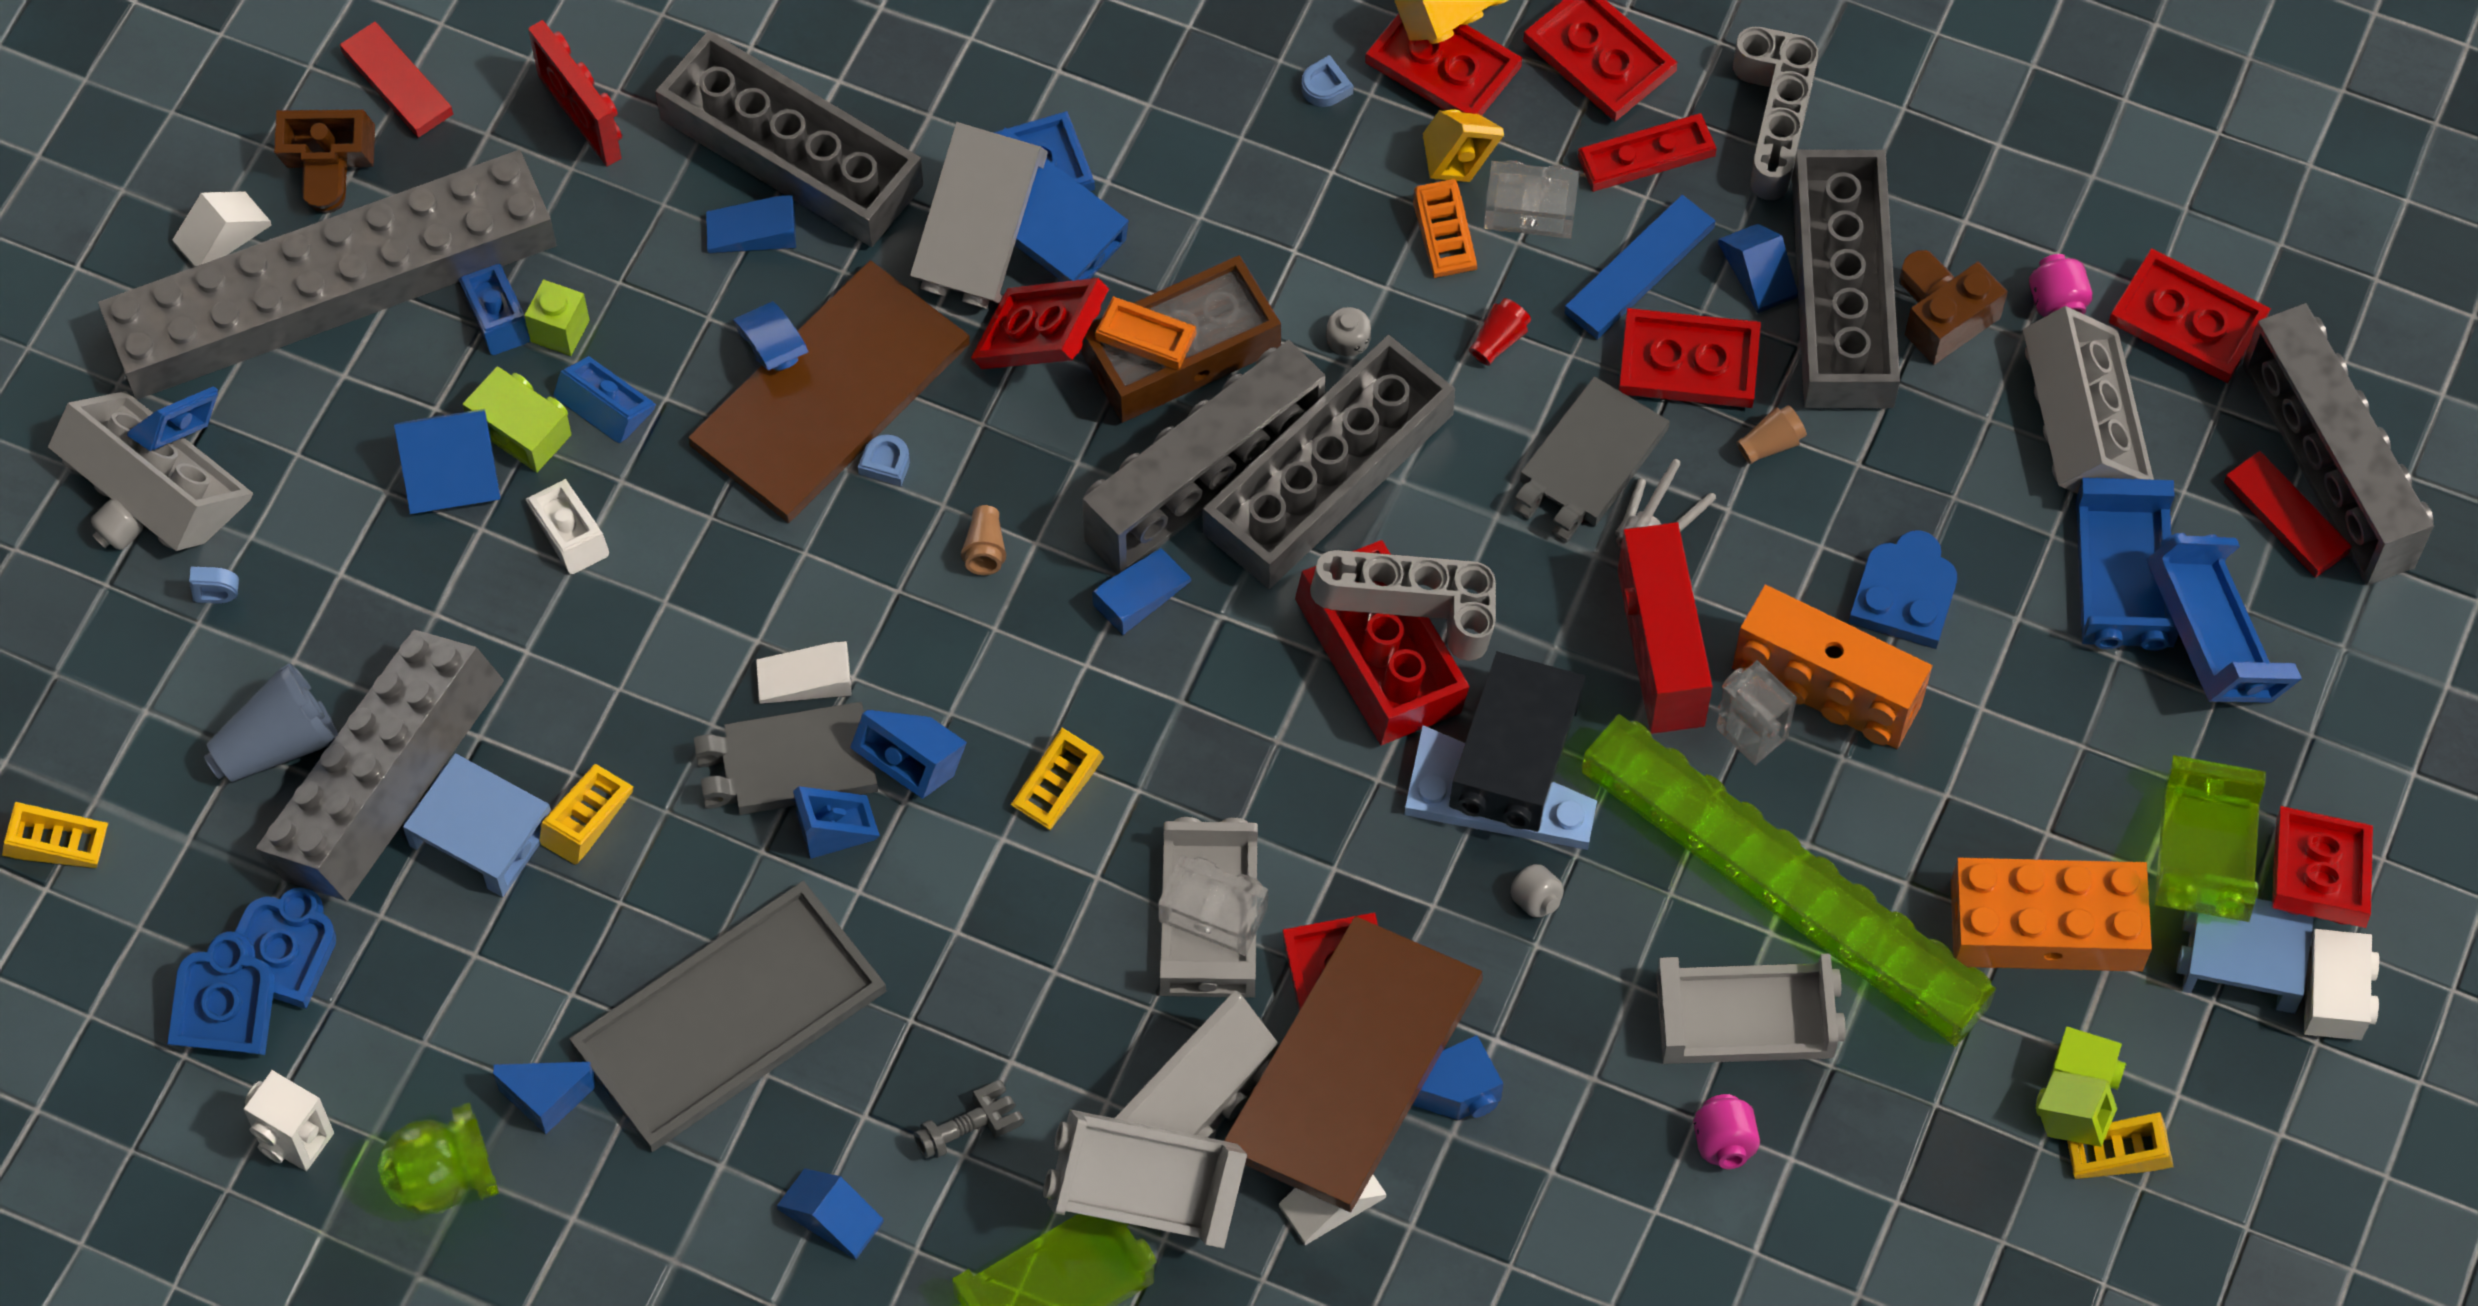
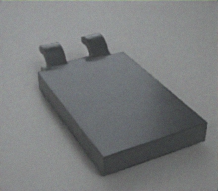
[1514,376,1670,543]
[694,702,878,815]

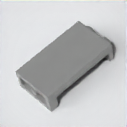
[910,122,1048,309]
[1160,817,1258,997]
[1656,954,1846,1064]
[1043,1109,1247,1248]

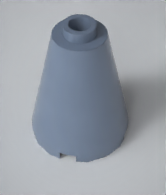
[204,663,338,782]

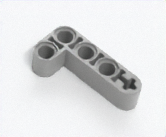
[1733,27,1818,200]
[1310,550,1496,661]

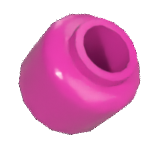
[2029,254,2092,317]
[1693,1094,1760,1169]

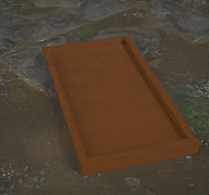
[688,260,970,523]
[1224,916,1483,1213]

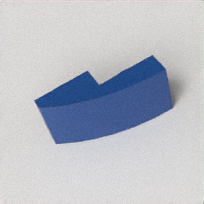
[733,301,809,370]

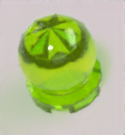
[378,1102,500,1215]

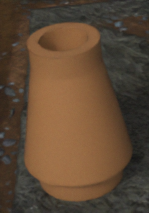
[1736,405,1807,464]
[961,505,1006,575]

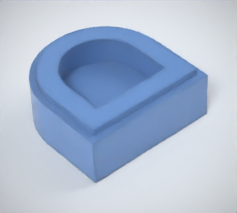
[1301,55,1354,107]
[858,435,910,487]
[189,566,239,603]

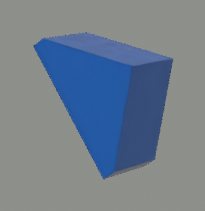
[1718,224,1798,313]
[793,786,880,859]
[493,1062,595,1134]
[777,1168,884,1260]

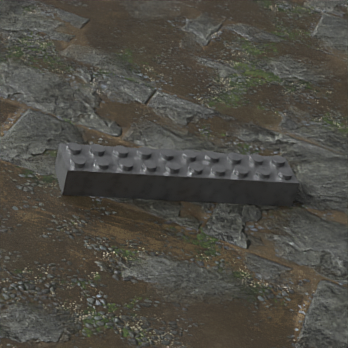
[98,149,557,400]

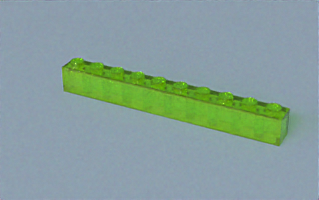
[1582,714,1996,1047]

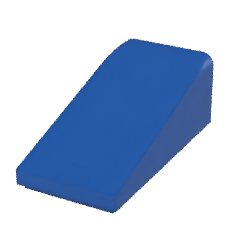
[706,195,796,253]
[459,264,531,355]
[1092,548,1191,635]

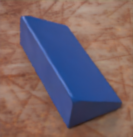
[554,356,656,443]
[127,386,218,451]

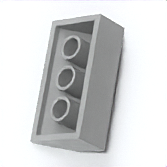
[2023,306,2154,494]
[48,391,253,551]
[1115,990,1278,1139]

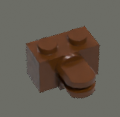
[274,109,375,214]
[1899,250,2008,366]

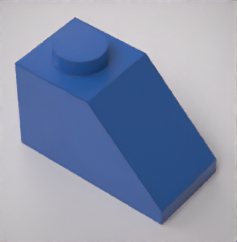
[850,710,967,799]
[1412,1035,1503,1120]

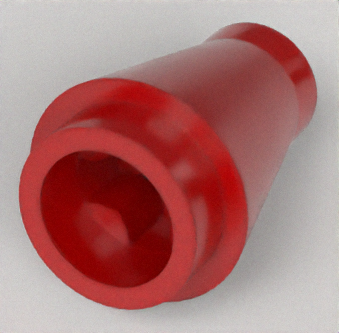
[1469,298,1531,366]

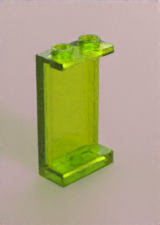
[2155,755,2266,922]
[952,1214,1157,1306]

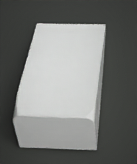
[525,479,609,574]
[756,641,852,704]

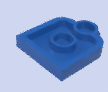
[1848,530,1957,649]
[235,888,336,1009]
[167,931,275,1055]

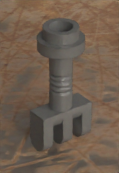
[914,1080,1025,1158]

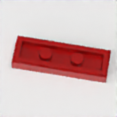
[340,21,454,138]
[1577,113,1717,192]
[2224,451,2352,578]

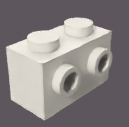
[2304,929,2379,1040]
[244,1070,334,1172]

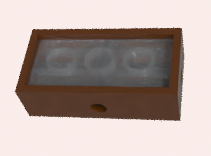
[1081,255,1281,423]

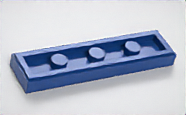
[1564,195,1716,340]

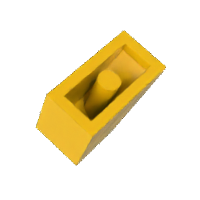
[1423,109,1504,182]

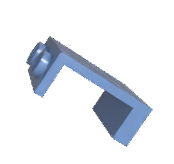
[403,753,551,897]
[2176,888,2314,1014]

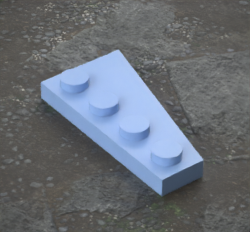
[1405,725,1597,850]

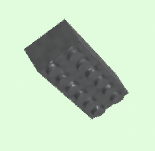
[655,30,924,248]
[1792,149,1900,408]
[2242,303,2434,586]
[1203,335,1455,589]
[1083,340,1325,574]
[255,630,504,902]

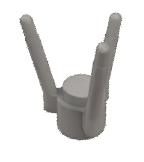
[1615,459,1716,548]

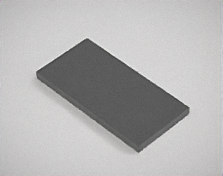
[570,880,887,1152]

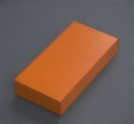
[1095,296,1196,371]

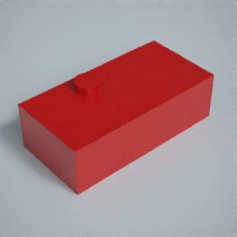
[1617,522,1713,734]
[1295,540,1470,746]

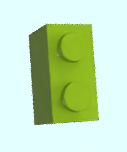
[462,366,572,473]

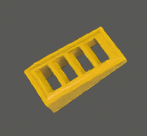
[1011,727,1104,831]
[539,764,634,865]
[2,802,108,868]
[2067,1112,2173,1179]

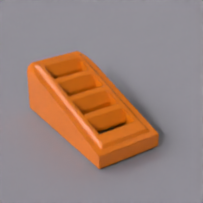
[1413,179,1477,278]

